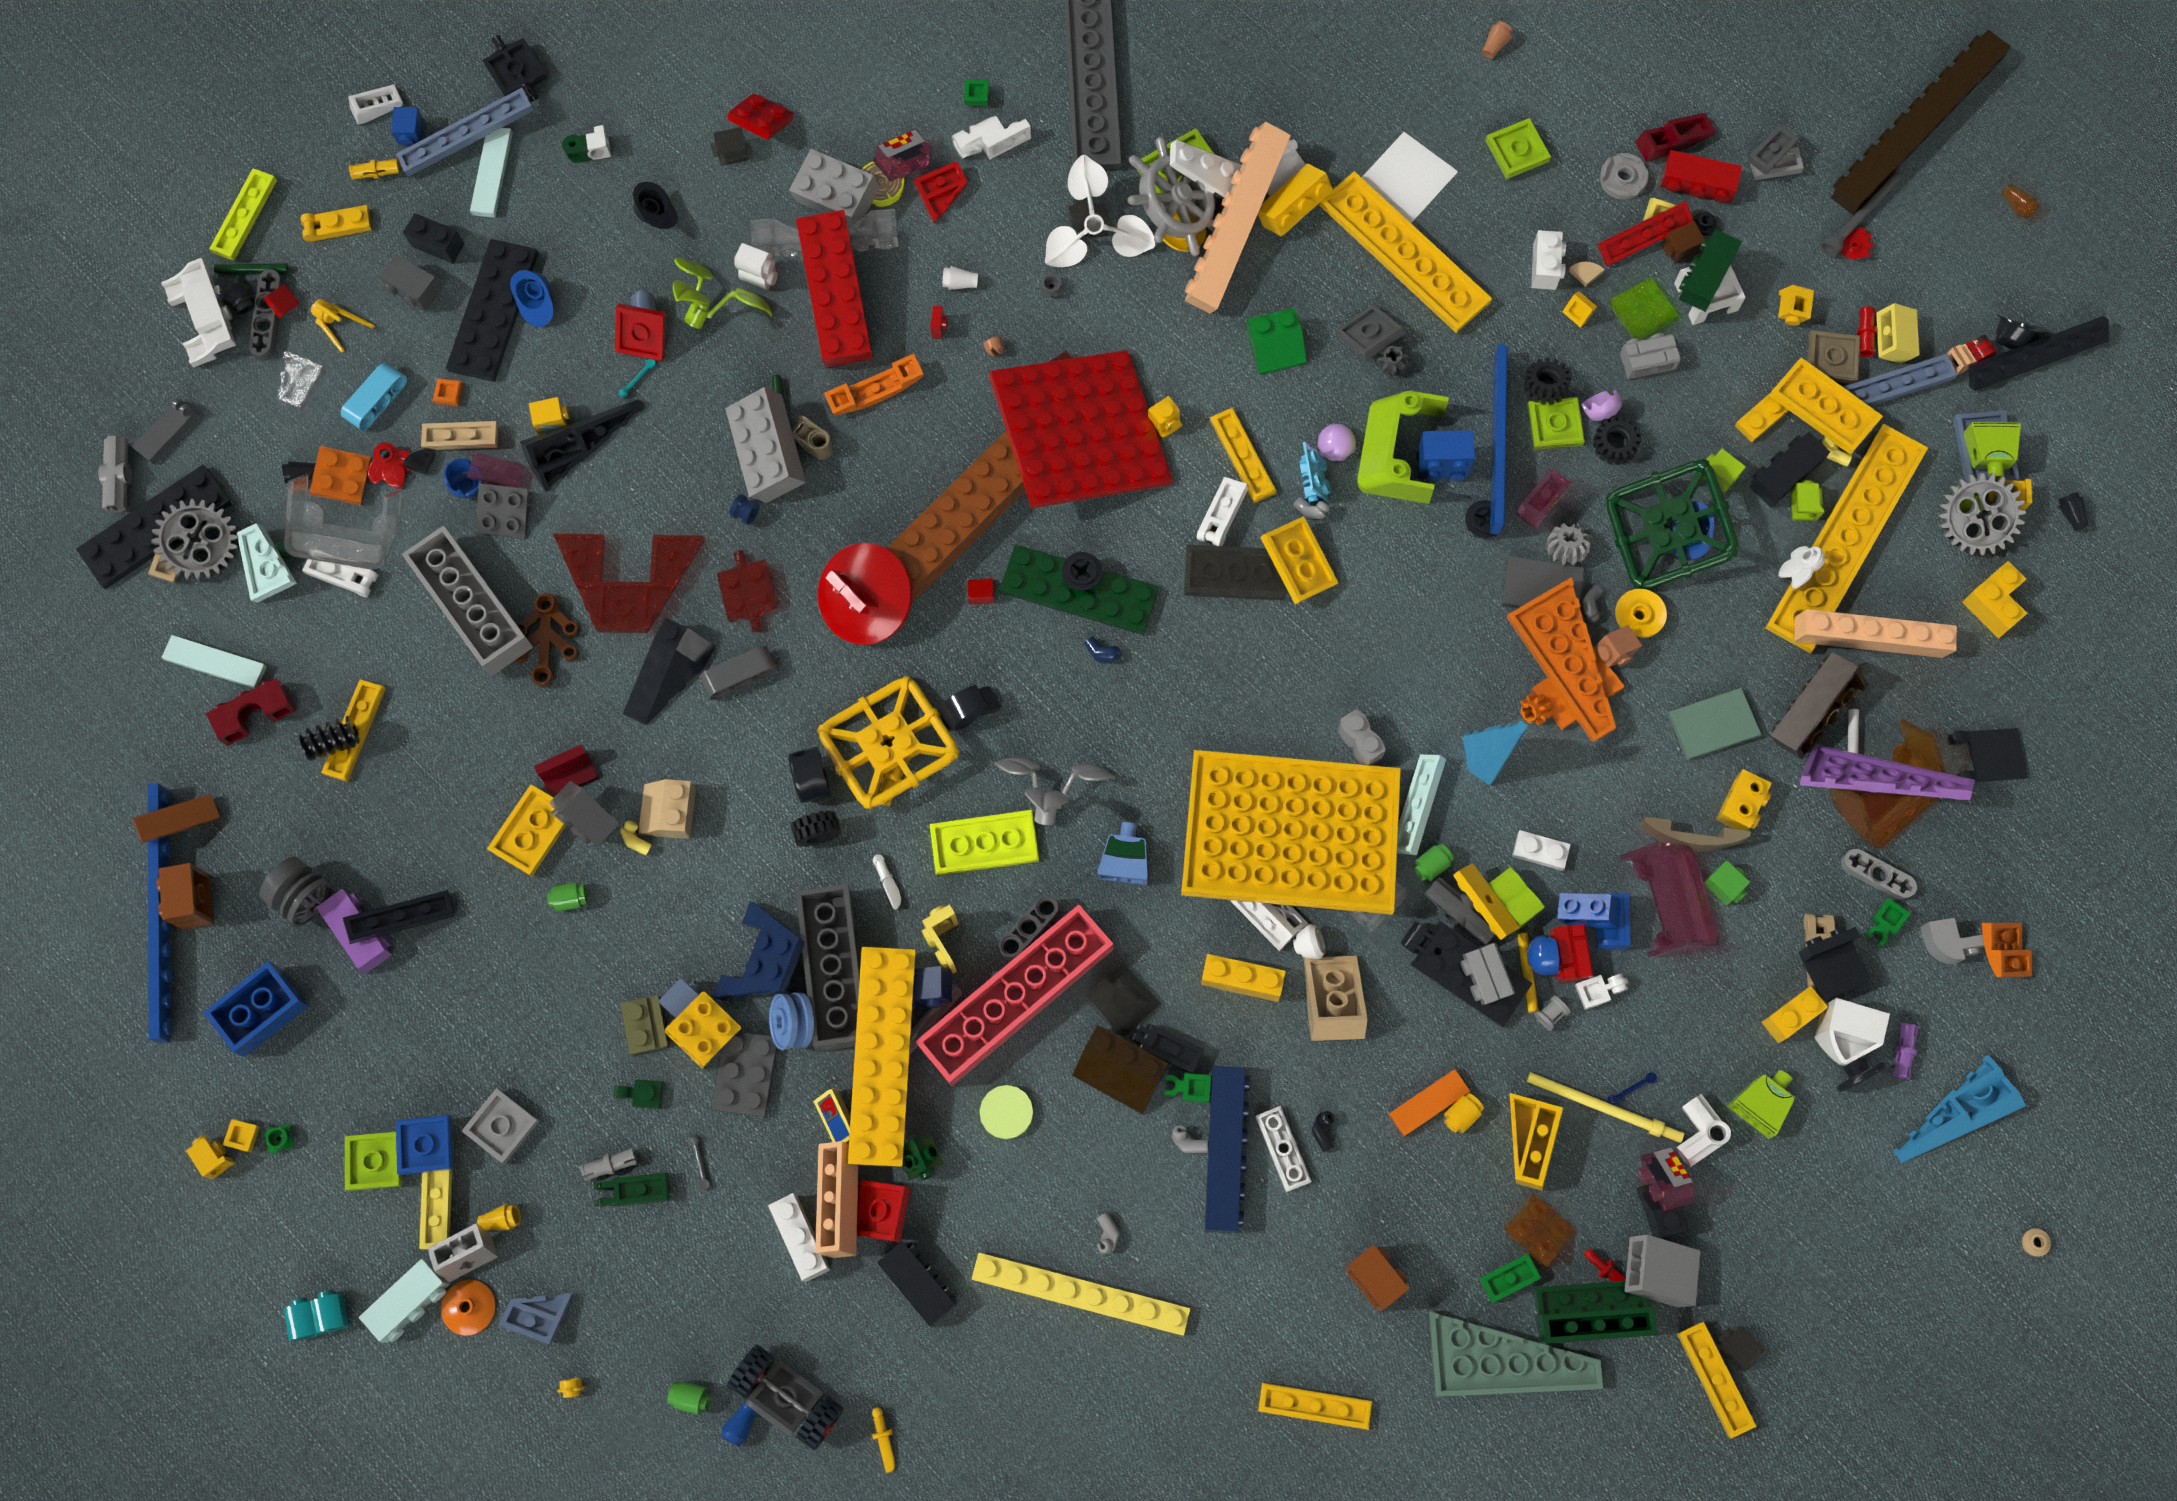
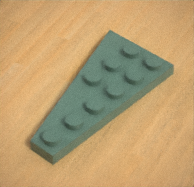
[1428,1311,1603,1397]

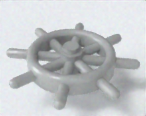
[1128,137,1223,256]

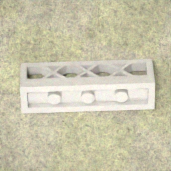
[1230,900,1308,951]

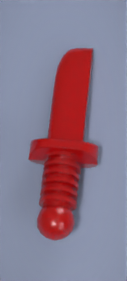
[1584,1249,1626,1282]

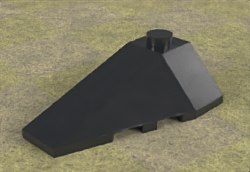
[623,618,715,725]

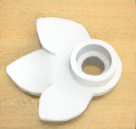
[1779,546,1825,589]

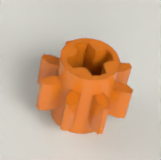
[1520,692,1552,726]

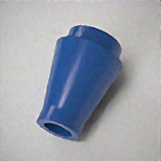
[720,1402,757,1447]

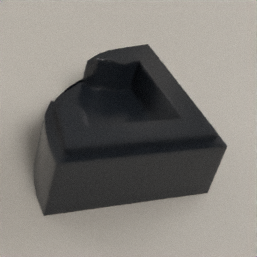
[402,449,435,475]

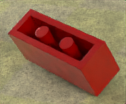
[1660,150,1742,203]

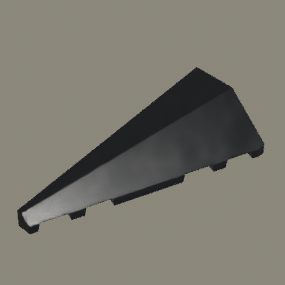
[520,400,644,492]

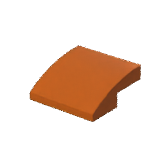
[1982,922,2032,977]

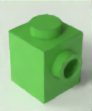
[1703,860,1750,906]

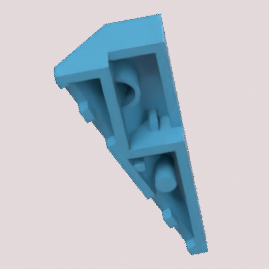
[1463,721,1528,786]
[1893,1055,2026,1163]

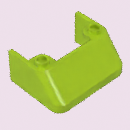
[1357,391,1449,504]

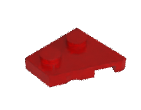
[914,161,968,223]

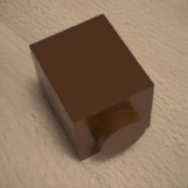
[1663,221,1704,264]

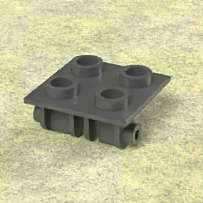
[476,483,532,539]

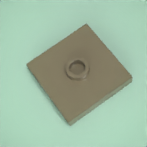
[1807,330,1861,384]

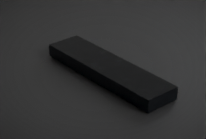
[342,890,455,944]

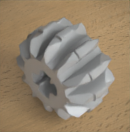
[1547,523,1591,566]

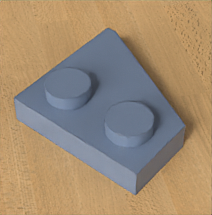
[499,1293,573,1346]

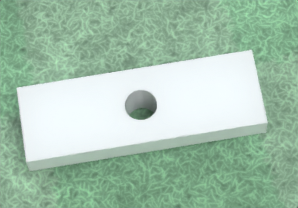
[1255,1106,1312,1192]

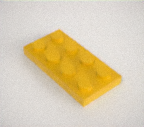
[1769,357,1883,455]

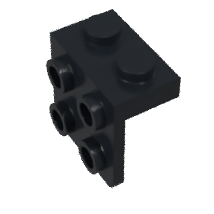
[1798,926,1870,1000]

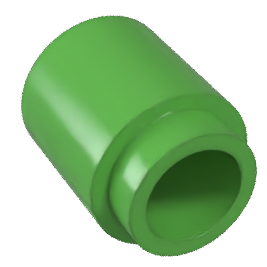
[1414,844,1454,881]
[547,882,588,912]
[667,1381,711,1415]

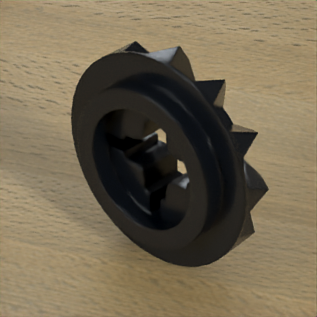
[1464,500,1505,540]
[1062,552,1102,592]

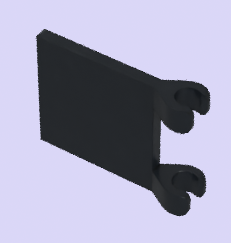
[1948,728,2028,782]

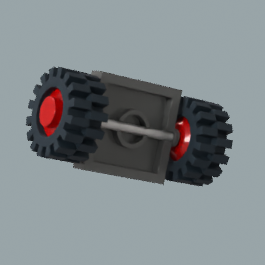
[727,1344,844,1451]

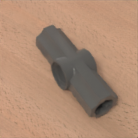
[1424,877,1495,946]

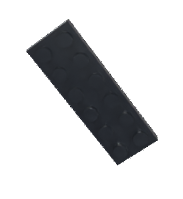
[446,239,539,382]
[76,464,232,590]

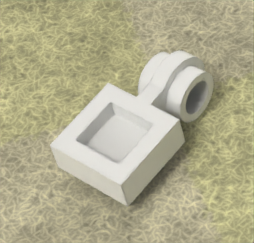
[1575,974,1629,1010]

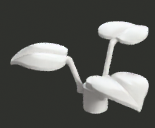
[1045,155,1155,267]

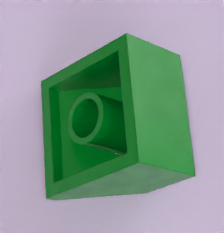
[1246,308,1307,375]

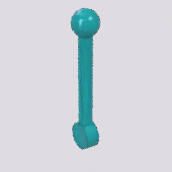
[618,359,656,398]

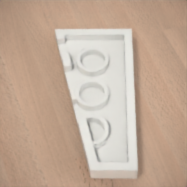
[1170,140,1242,197]

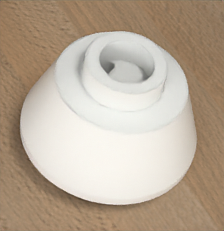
[1293,924,1326,959]

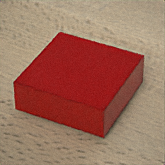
[263,284,300,318]

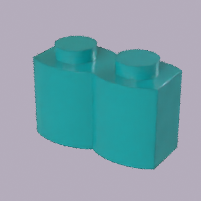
[283,1290,349,1342]

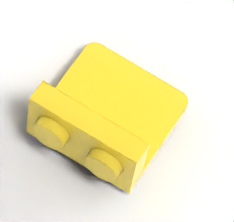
[921,904,958,974]

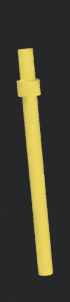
[1527,1072,1684,1143]

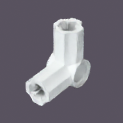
[1676,1094,1731,1167]

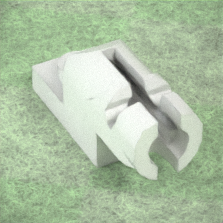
[952,116,1031,160]

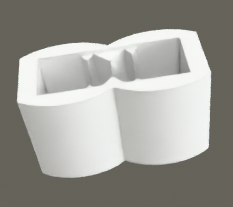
[734,243,778,290]

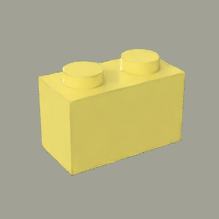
[1876,303,1919,364]

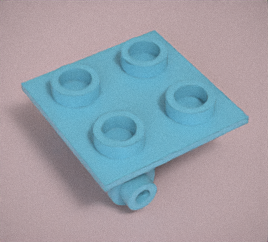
[1299,442,1331,504]

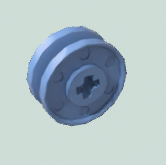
[769,992,814,1050]

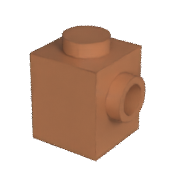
[1594,625,1642,668]

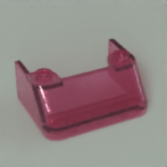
[1620,842,1720,958]

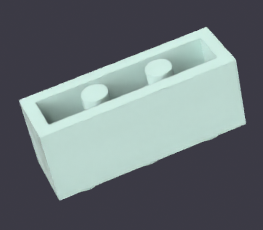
[358,1259,450,1343]

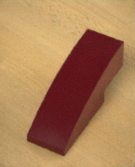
[1635,113,1716,162]

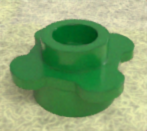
[265,1124,294,1154]

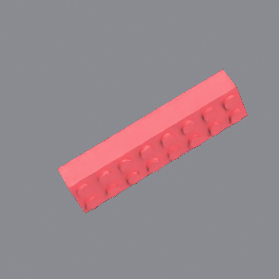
[915,905,1114,1087]

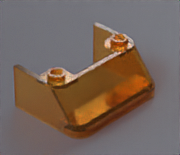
[1829,719,1946,849]

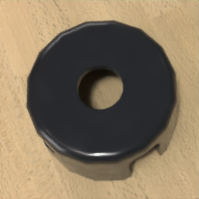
[788,746,831,803]

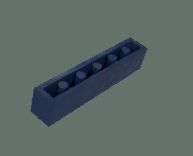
[1204,1066,1250,1234]

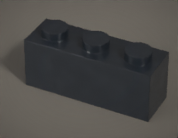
[1750,432,1830,508]
[877,1241,957,1328]

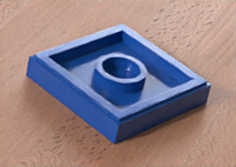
[396,1115,454,1176]

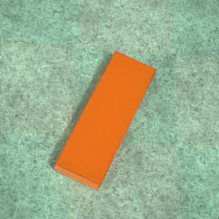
[1388,1069,1470,1137]

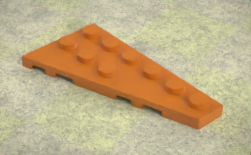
[1506,577,1616,743]

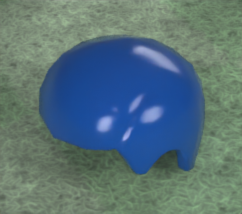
[443,458,484,499]
[1527,935,1559,975]

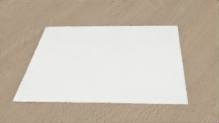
[1362,132,1458,223]

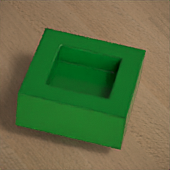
[964,79,989,106]

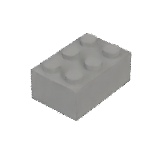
[789,149,880,229]

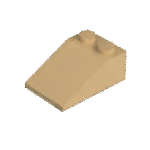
[1304,956,1368,1041]

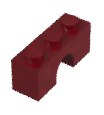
[206,678,297,746]

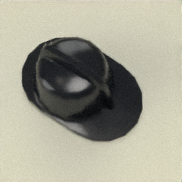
[633,182,678,229]
[1996,314,2051,349]

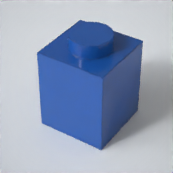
[391,107,424,147]

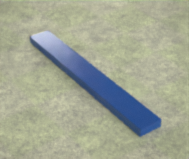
[1490,344,1508,534]

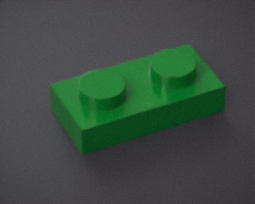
[1478,1253,1541,1304]

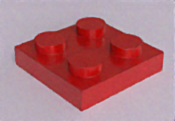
[727,93,794,140]
[615,303,666,361]
[857,1180,911,1243]

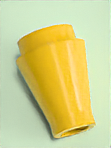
[477,1203,521,1231]

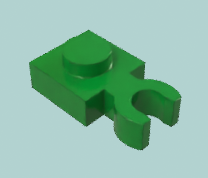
[1865,898,1911,947]
[1164,1073,1211,1103]

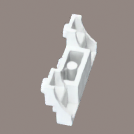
[161,258,236,368]

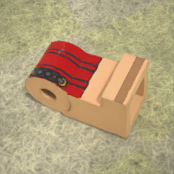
[1947,335,1997,375]

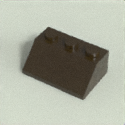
[1072,1025,1168,1115]

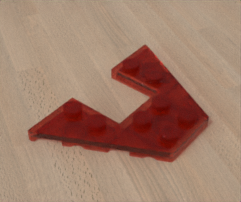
[553,533,705,633]

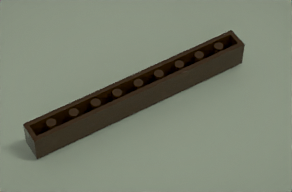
[1831,30,2011,215]

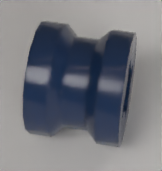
[730,494,760,525]

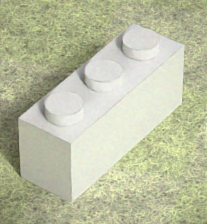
[768,1193,831,1282]

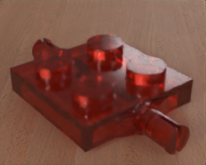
[717,550,778,633]

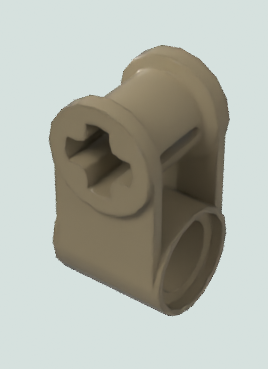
[792,415,833,460]

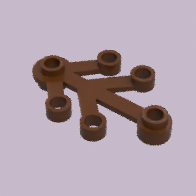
[515,593,580,688]

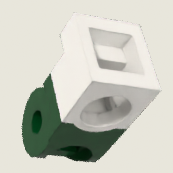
[562,125,611,163]

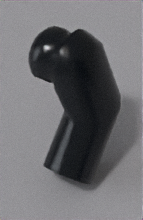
[1311,1111,1335,1153]

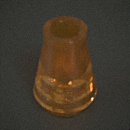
[2001,184,2039,219]

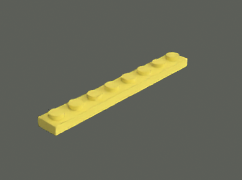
[971,1253,1190,1336]

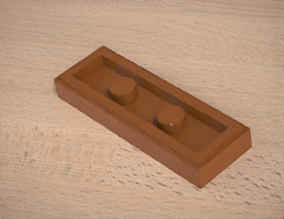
[132,794,220,844]

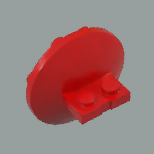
[818,543,913,645]

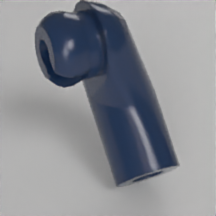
[1084,636,1121,663]

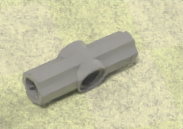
[98,436,132,513]

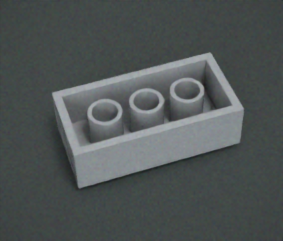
[725,387,806,503]

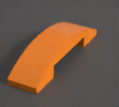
[824,354,924,416]

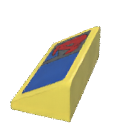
[814,1088,851,1143]

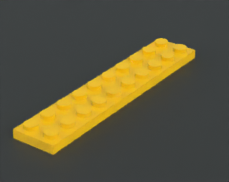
[1765,424,1928,653]

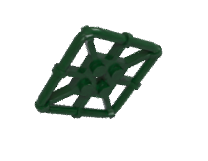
[1605,459,1740,589]

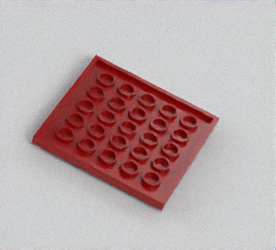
[988,350,1173,509]

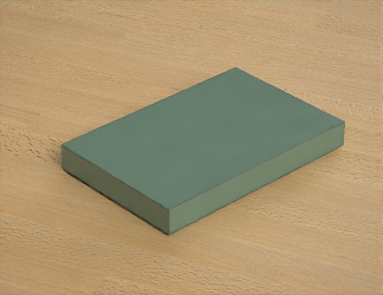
[1668,688,1761,761]

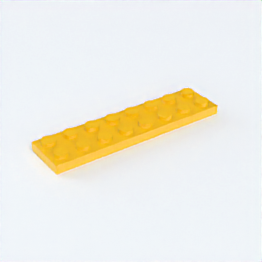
[1319,171,1492,333]
[848,947,915,1167]

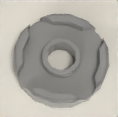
[1599,153,1649,200]

